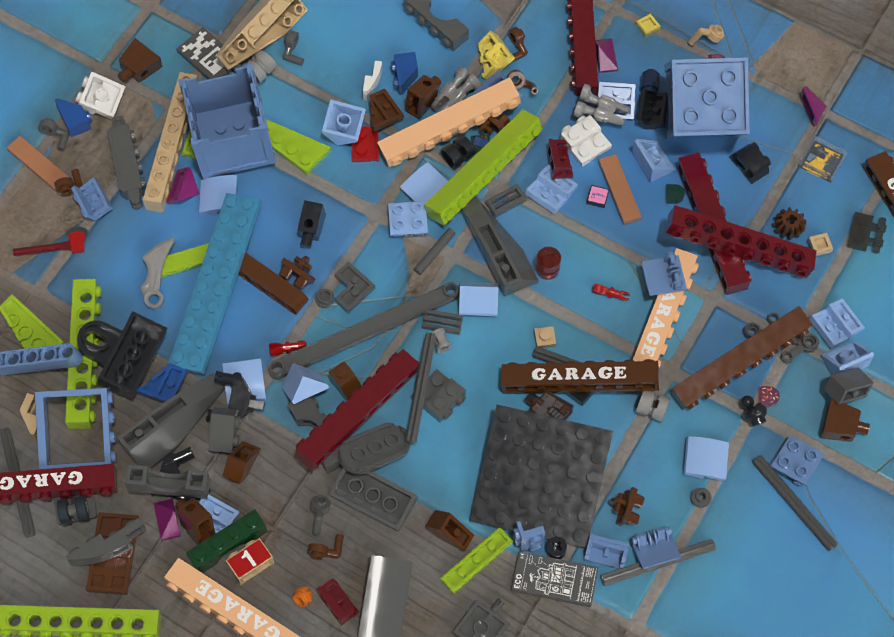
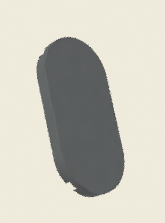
[338,423,411,474]

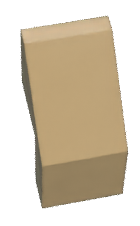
[20,393,38,441]

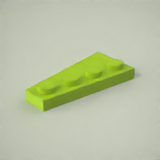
[266,119,331,175]
[0,294,65,372]

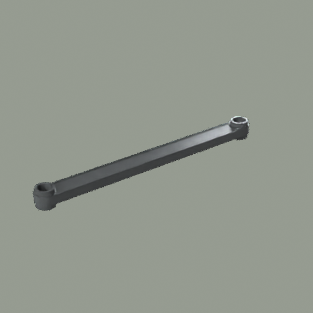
[268,282,459,380]

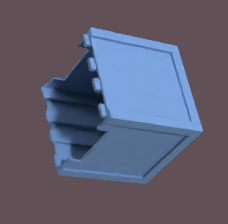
[664,57,750,139]
[178,63,276,179]

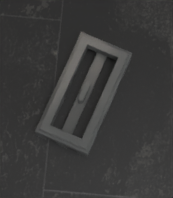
[485,184,527,218]
[422,310,463,335]

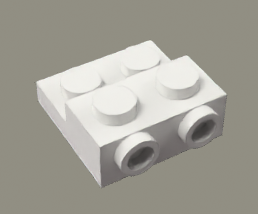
[75,72,126,120]
[560,115,612,167]

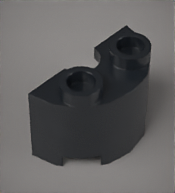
[729,142,771,184]

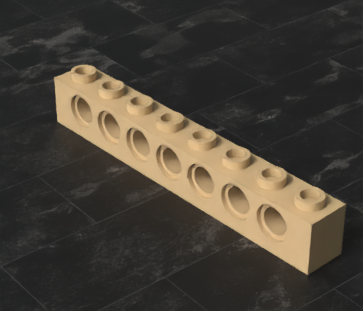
[143,72,199,213]

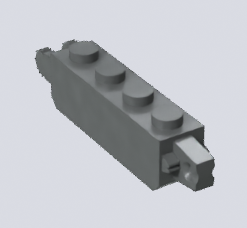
[107,115,146,209]

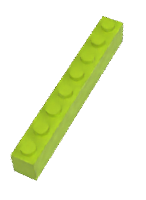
[424,109,542,226]

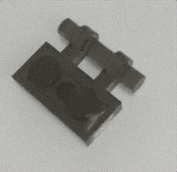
[847,212,887,254]

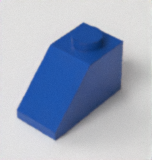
[55,98,92,137]

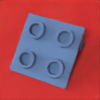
[641,252,687,296]
[770,435,825,486]
[630,526,682,569]

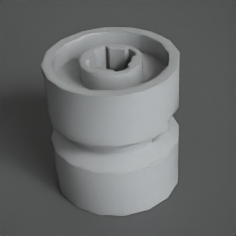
[247,50,276,85]
[636,391,670,422]

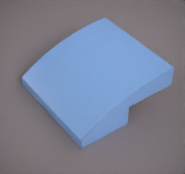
[597,82,636,120]
[400,162,448,202]
[525,165,578,214]
[199,175,238,215]
[809,298,865,349]
[222,358,266,405]
[684,436,729,481]
[184,494,240,534]

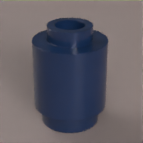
[640,69,660,94]

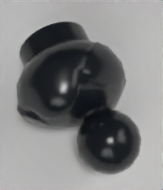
[740,395,767,427]

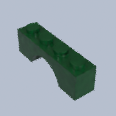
[186,509,267,573]

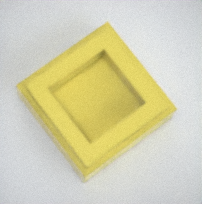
[635,13,661,38]

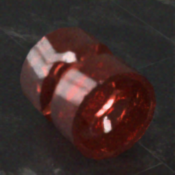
[536,247,561,280]

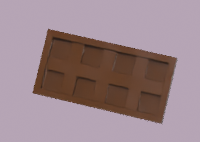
[86,512,139,595]

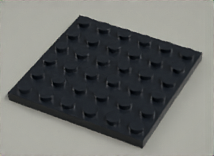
[470,405,613,549]

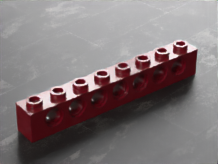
[665,205,817,278]

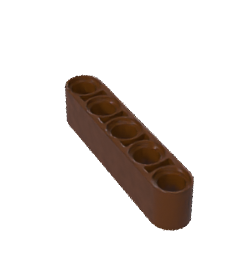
[238,252,309,315]

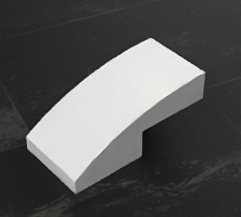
[363,61,383,101]

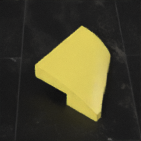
[478,31,515,79]

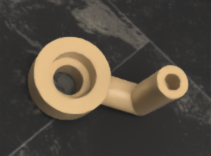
[688,24,724,46]

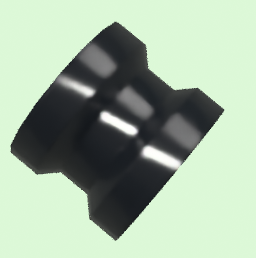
[546,537,567,559]

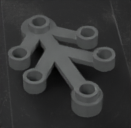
[744,312,819,364]

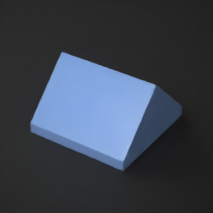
[322,99,366,146]
[632,139,675,183]
[459,282,498,316]
[821,340,874,375]
[282,363,329,404]

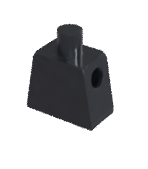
[298,200,326,248]

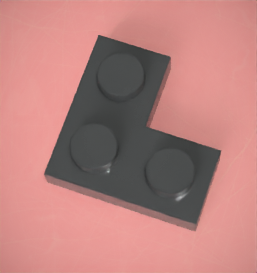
[335,262,375,313]

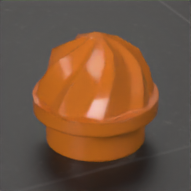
[292,586,313,608]

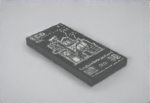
[511,551,599,607]

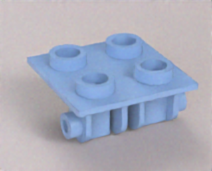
[388,201,428,237]

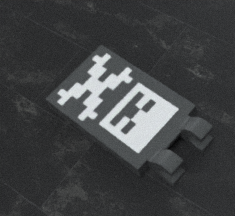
[177,27,243,79]

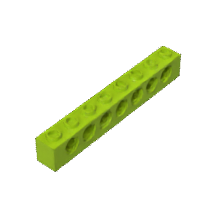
[65,279,102,429]
[0,605,162,637]

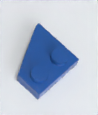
[137,363,188,403]

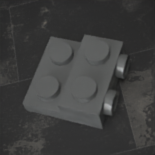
[411,369,466,422]

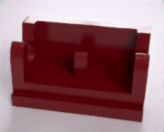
[547,139,573,179]
[317,578,359,626]

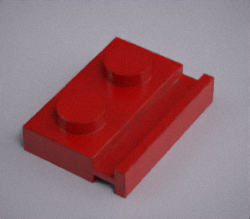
[352,126,379,163]

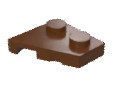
[369,89,404,132]

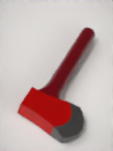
[13,227,88,256]

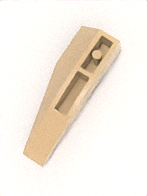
[216,0,308,70]

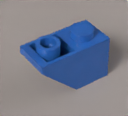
[391,52,418,95]

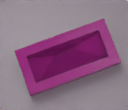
[595,38,618,73]
[800,86,827,127]
[166,167,200,204]
[154,498,181,541]

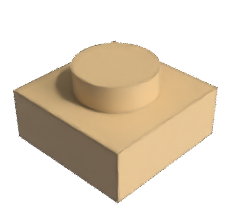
[808,233,833,256]
[534,326,556,348]

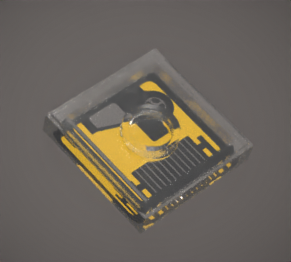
[797,136,848,183]

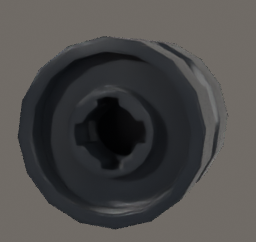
[440,135,475,169]

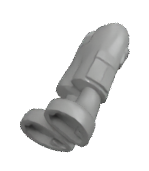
[431,67,482,111]
[573,84,629,125]

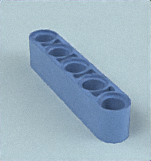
[0,343,83,376]

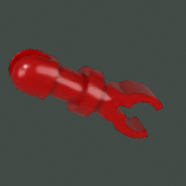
[592,284,630,301]
[269,340,307,356]

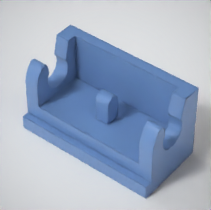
[584,534,630,569]

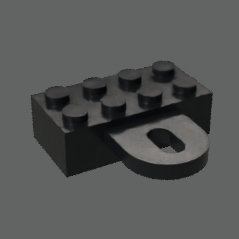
[77,311,168,401]

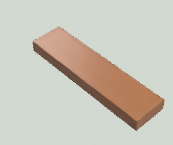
[7,136,68,194]
[598,154,642,225]

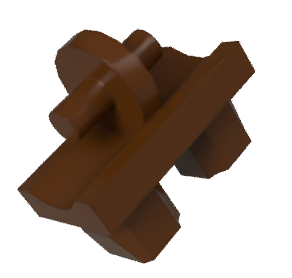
[479,114,510,135]
[279,256,316,290]
[610,487,645,526]

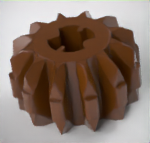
[774,207,807,240]

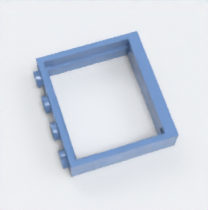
[35,387,117,469]

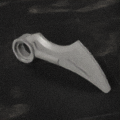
[141,238,175,310]

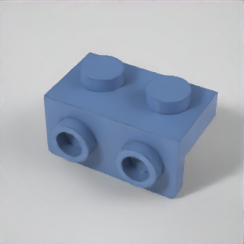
[71,177,113,221]
[512,521,545,552]

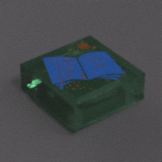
[471,134,490,155]

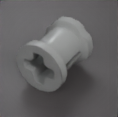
[431,328,452,354]

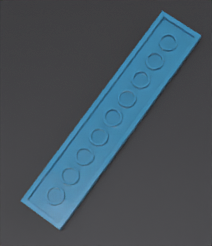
[168,193,263,375]

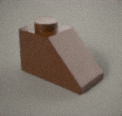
[329,361,362,401]
[223,441,261,483]
[425,510,474,552]

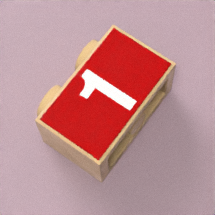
[226,538,274,585]

